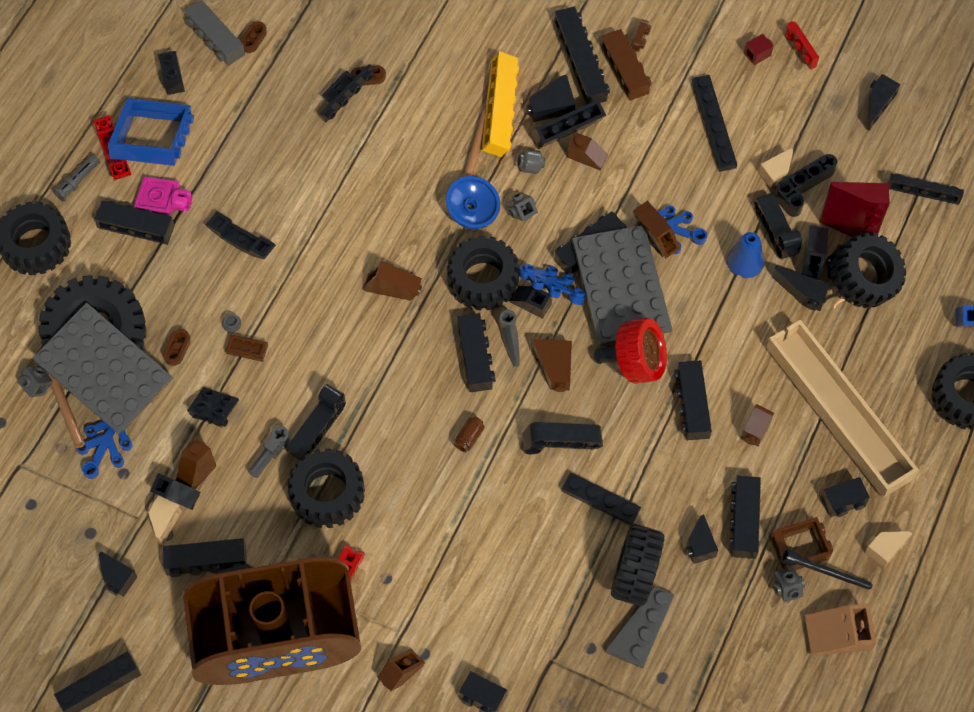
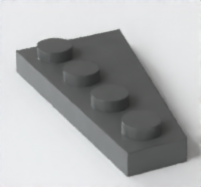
[605,587,674,669]

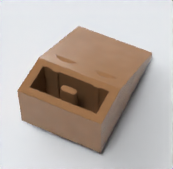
[804,603,876,655]

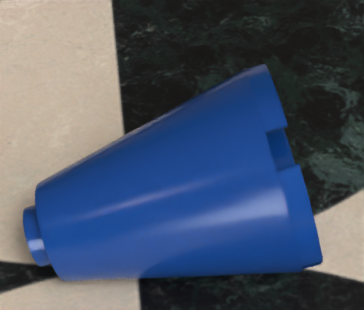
[727,232,765,279]

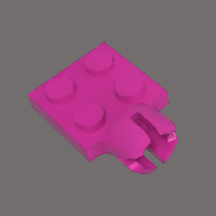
[134,177,193,216]

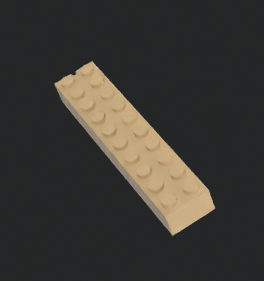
[766,319,919,498]

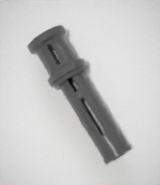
[52,154,100,202]

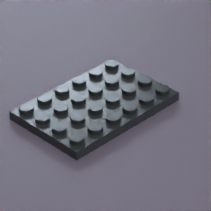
[571,225,673,346]
[32,303,173,435]

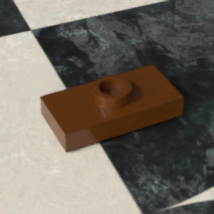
[226,334,268,362]

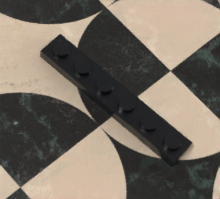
[692,75,738,172]

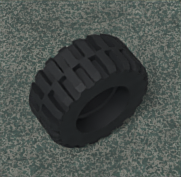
[0,202,71,275]
[830,232,906,308]
[447,236,519,310]
[932,353,974,430]
[287,448,365,528]
[611,524,665,606]

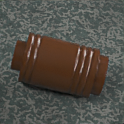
[454,417,485,453]

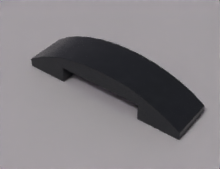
[205,211,276,259]

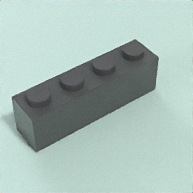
[185,0,245,66]

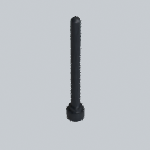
[781,548,873,590]

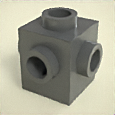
[507,193,538,221]
[17,366,53,398]
[774,566,805,602]

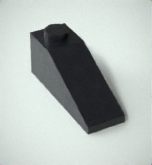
[866,74,901,131]
[772,266,830,311]

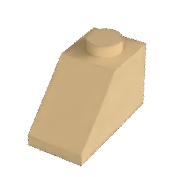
[759,148,793,190]
[148,496,182,546]
[865,531,912,568]

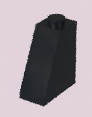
[526,74,576,122]
[801,225,829,280]

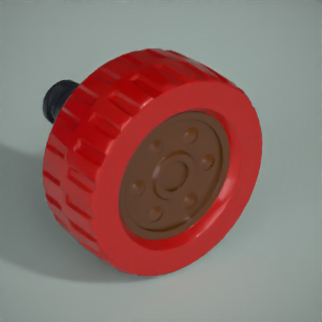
[594,318,667,384]

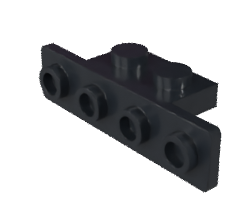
[320,64,375,123]

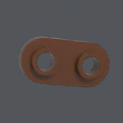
[632,19,651,52]
[240,21,267,53]
[350,65,386,86]
[163,329,191,366]

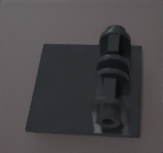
[187,387,239,428]

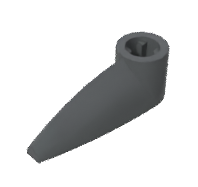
[499,310,520,367]

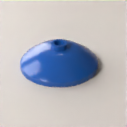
[445,176,500,229]

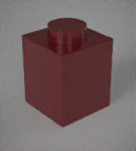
[744,34,773,66]

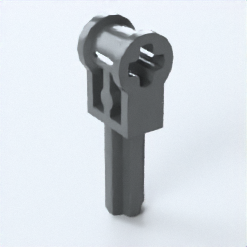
[248,426,290,478]

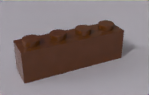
[601,29,652,101]

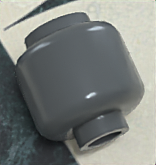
[517,149,545,174]

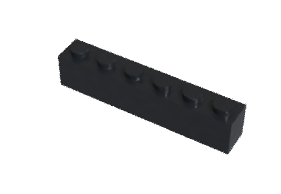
[554,6,610,105]

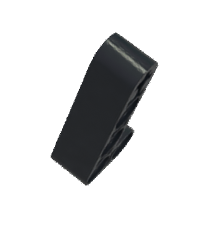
[775,154,838,217]
[754,193,802,260]
[286,384,346,461]
[522,422,603,455]

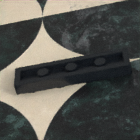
[888,173,964,205]
[561,472,641,525]

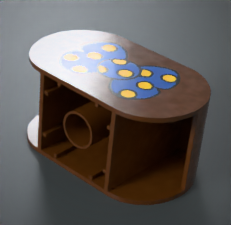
[183,557,361,685]

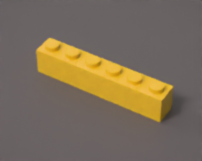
[482,51,519,157]

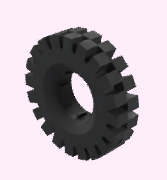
[38,275,147,350]

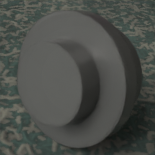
[222,314,242,333]

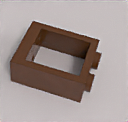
[770,517,833,570]

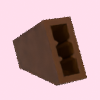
[633,200,680,259]
[363,261,422,301]
[533,339,572,392]
[176,437,216,490]

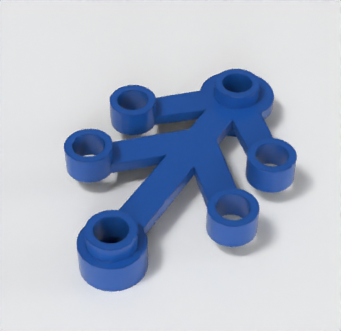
[637,205,707,254]
[519,264,586,305]
[76,422,133,479]

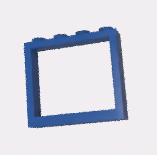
[108,98,194,166]

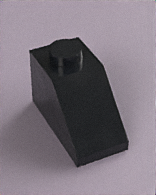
[685,514,718,564]
[99,551,137,597]

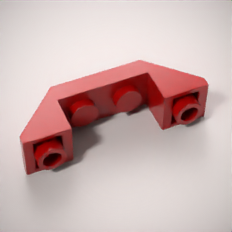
[93,115,132,181]

